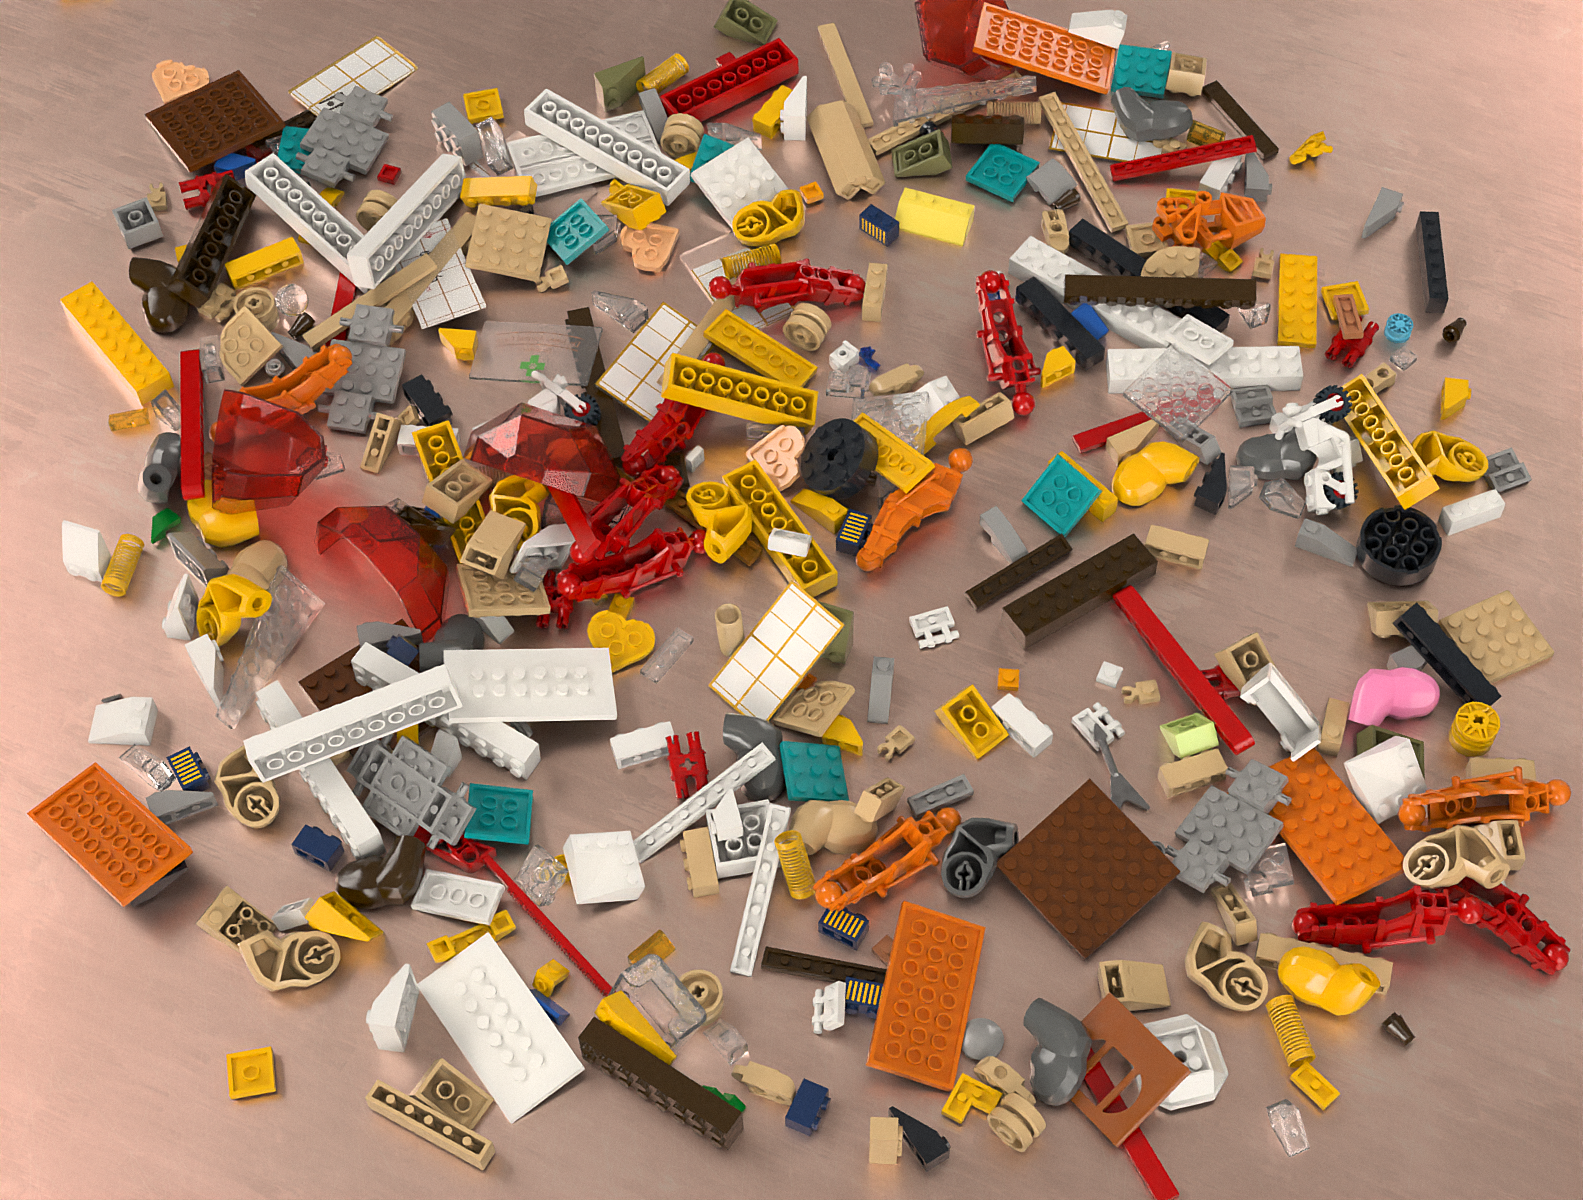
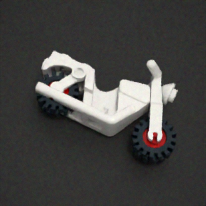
[472,371,601,468]
[1275,385,1359,515]

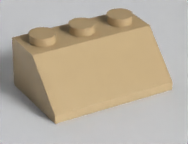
[1367,600,1438,638]

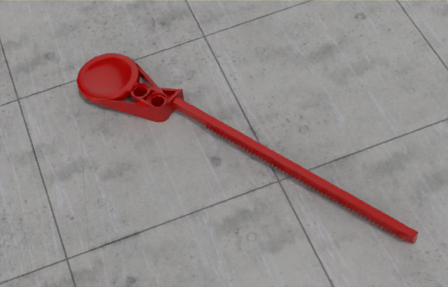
[413,825,616,997]

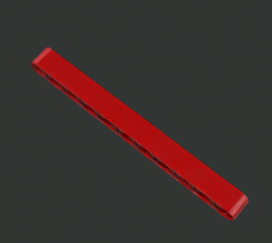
[180,349,205,501]
[1113,584,1255,756]

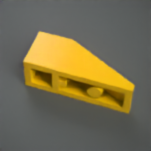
[791,488,848,535]

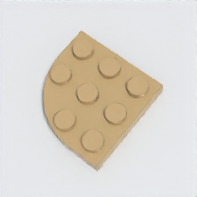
[1141,246,1200,278]
[219,306,284,386]
[772,681,855,737]

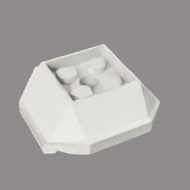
[1130,1014,1229,1110]

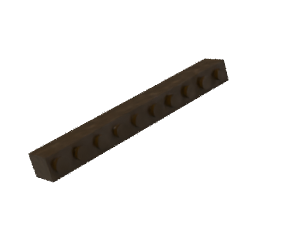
[1064,274,1257,310]
[565,307,625,471]

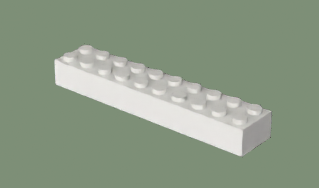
[524,89,690,206]
[245,153,395,294]
[347,154,466,289]
[1008,236,1181,349]
[1106,346,1303,394]
[351,642,541,780]
[243,664,463,783]
[255,680,386,860]

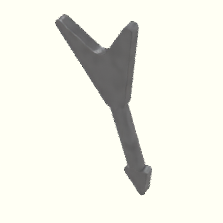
[1094,723,1150,811]

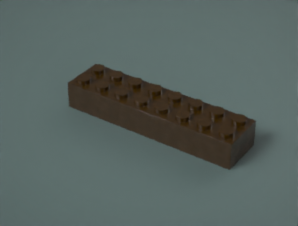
[167,174,256,309]
[1001,533,1158,649]
[578,1017,744,1150]

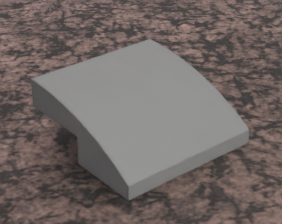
[1026,159,1078,205]
[1230,385,1276,428]
[1483,448,1532,493]

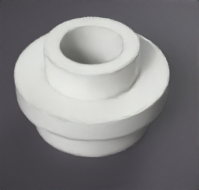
[265,358,285,377]

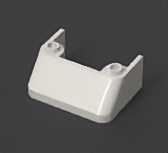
[1240,663,1322,762]

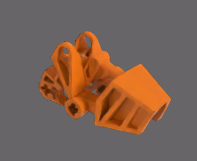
[1152,191,1266,250]

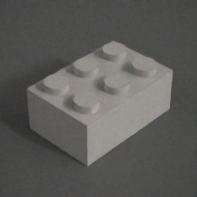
[431,102,484,167]

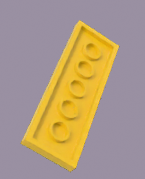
[1277,253,1317,349]
[703,309,818,387]
[853,412,935,493]

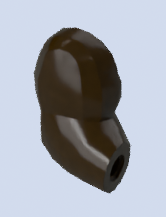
[129,257,190,333]
[335,835,426,909]

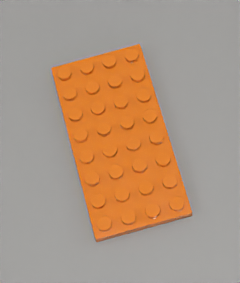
[972,2,1116,95]
[1268,748,1405,906]
[27,762,193,907]
[866,901,986,1092]

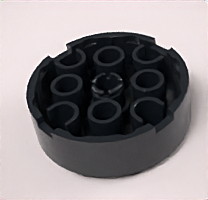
[801,418,878,500]
[1356,505,1442,585]

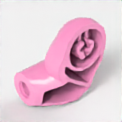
[1348,667,1440,727]

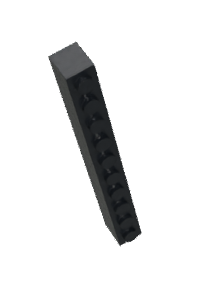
[1069,218,1230,333]

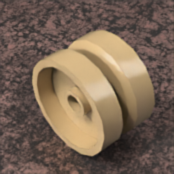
[660,113,704,159]
[356,190,398,231]
[233,287,279,332]
[783,303,831,351]
[674,969,724,1027]
[987,1092,1046,1152]

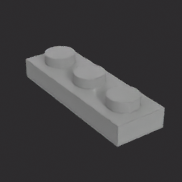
[907,774,974,819]

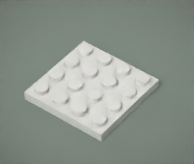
[690,138,788,230]

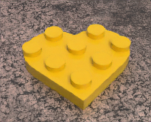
[587,610,655,673]

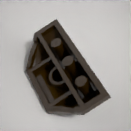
[393,505,456,548]

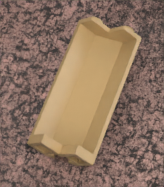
[806,100,886,200]

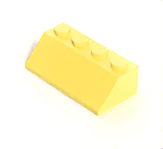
[895,187,975,247]

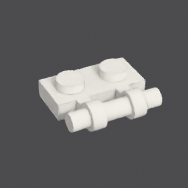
[909,606,959,649]
[1071,702,1125,752]
[812,981,846,1034]

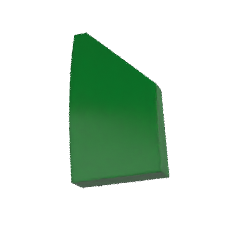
[151,507,181,544]
[702,1085,746,1112]

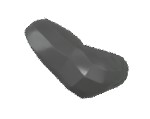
[1236,427,1317,480]
[137,432,181,504]
[723,713,786,801]
[941,818,1019,898]
[1024,998,1092,1106]

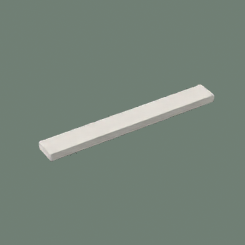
[633,742,776,864]
[730,803,791,977]

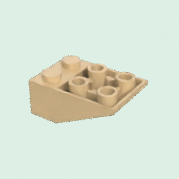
[460,510,526,580]
[1472,820,1526,871]
[195,886,277,954]
[1097,960,1171,1011]

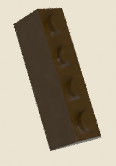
[951,114,1024,144]

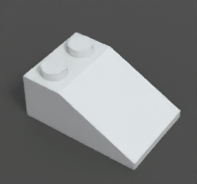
[1068,10,1127,49]
[780,76,807,141]
[894,376,960,437]
[62,520,112,582]
[509,524,576,573]
[162,574,199,640]
[185,634,224,711]
[88,697,158,746]

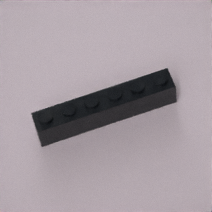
[1416,211,1449,313]
[1015,277,1105,370]
[1392,602,1502,706]

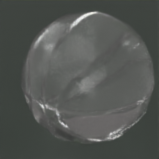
[275,284,309,317]

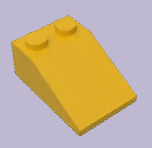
[601,184,667,230]
[934,684,1009,759]
[305,891,384,942]

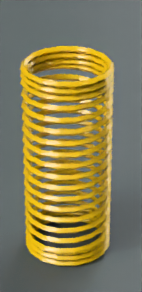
[636,53,689,94]
[722,243,782,280]
[100,534,145,596]
[774,830,815,899]
[1266,995,1316,1068]

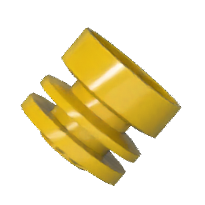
[1449,702,1500,757]

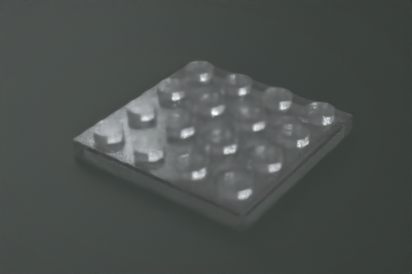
[1123,343,1233,443]
[851,391,929,455]

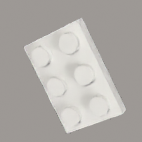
[1163,314,1234,366]

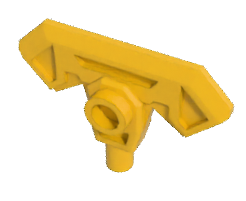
[1289,131,1333,164]

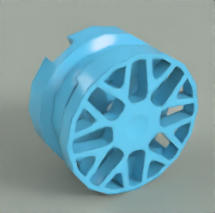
[1384,313,1413,343]

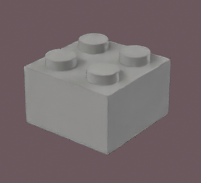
[112,197,163,249]

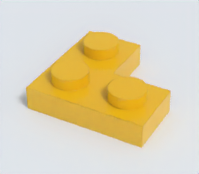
[941,1073,1003,1124]

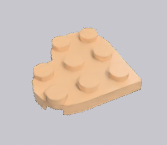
[151,59,210,105]
[620,223,679,273]
[745,425,806,492]

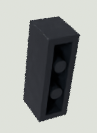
[402,374,453,426]

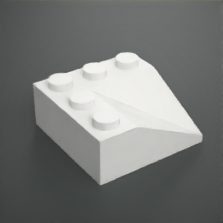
[1344,736,1428,824]
[706,799,781,879]
[563,831,645,904]
[366,964,419,1053]

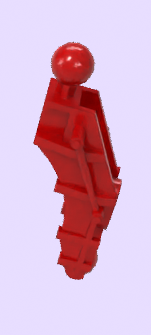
[708,258,866,313]
[975,270,1041,416]
[621,353,725,479]
[570,464,684,564]
[556,527,707,602]
[1434,877,1571,974]
[1291,885,1484,954]

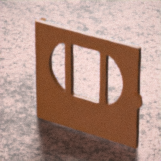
[1070,992,1191,1148]

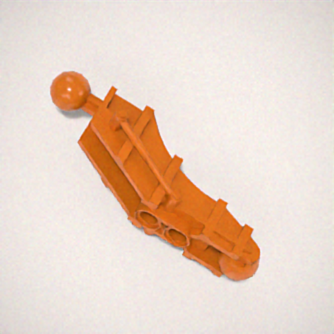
[209,344,352,445]
[855,448,973,572]
[1398,766,1571,832]
[813,807,962,912]

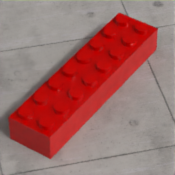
[660,38,799,122]

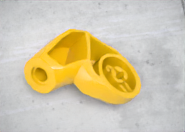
[732,189,805,247]
[1411,430,1488,482]
[1111,441,1200,506]

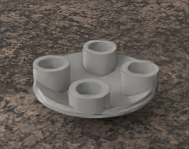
[962,1018,1004,1060]

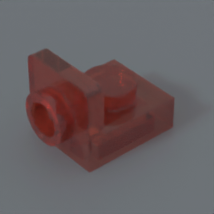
[245,144,273,163]

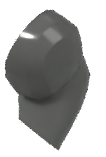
[1111,87,1193,142]
[419,614,484,673]

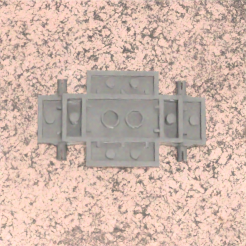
[296,85,393,188]
[318,304,406,434]
[346,733,477,850]
[1165,759,1292,893]

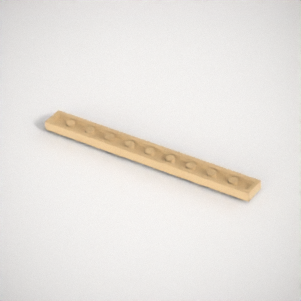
[868,67,1023,156]
[1038,92,1128,233]

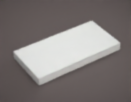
[411,869,505,926]

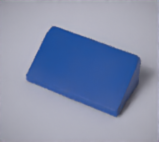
[1071,303,1109,340]
[529,989,570,1026]

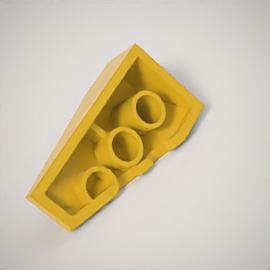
[594,990,677,1066]

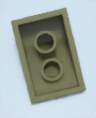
[714,0,778,46]
[594,56,646,112]
[891,129,953,177]
[816,600,854,664]
[1357,725,1425,780]

